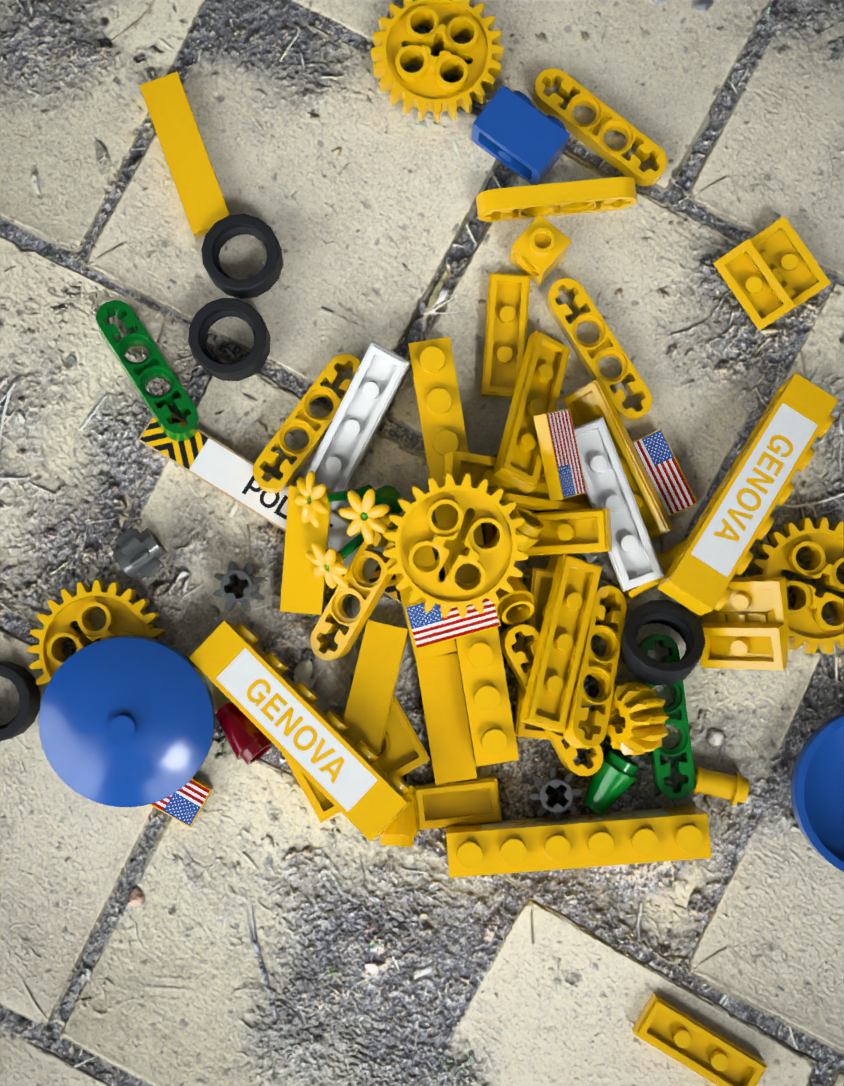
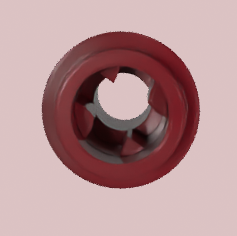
[215,701,274,765]

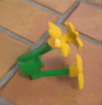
[294,471,403,589]

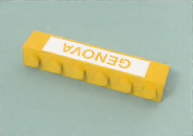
[657,373,838,616]
[189,620,413,842]
[446,805,712,878]

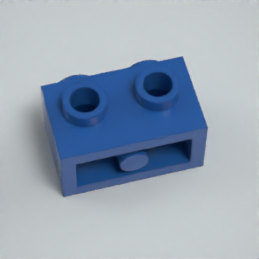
[471,85,570,185]

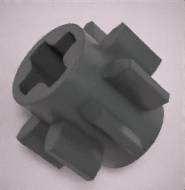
[113,527,167,579]
[213,561,266,612]
[527,765,582,821]

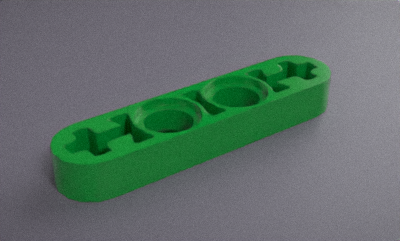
[96,300,199,441]
[639,634,695,799]

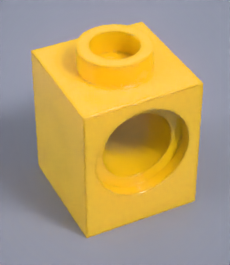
[509,214,571,287]

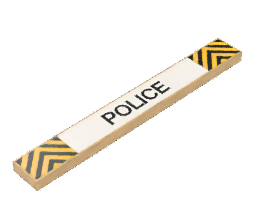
[138,408,402,604]

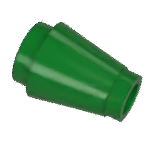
[583,748,639,815]

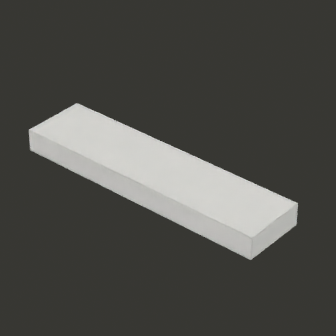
[304,342,411,510]
[574,417,664,591]

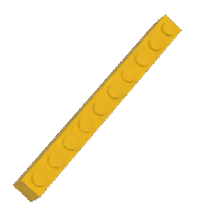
[408,337,519,767]

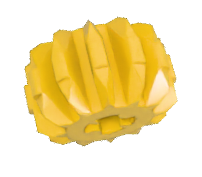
[605,681,670,756]

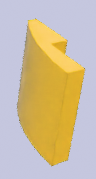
[713,216,831,331]
[700,577,788,670]

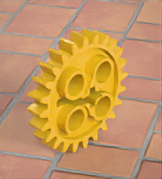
[371,0,504,122]
[383,472,529,618]
[748,517,844,654]
[27,580,167,685]

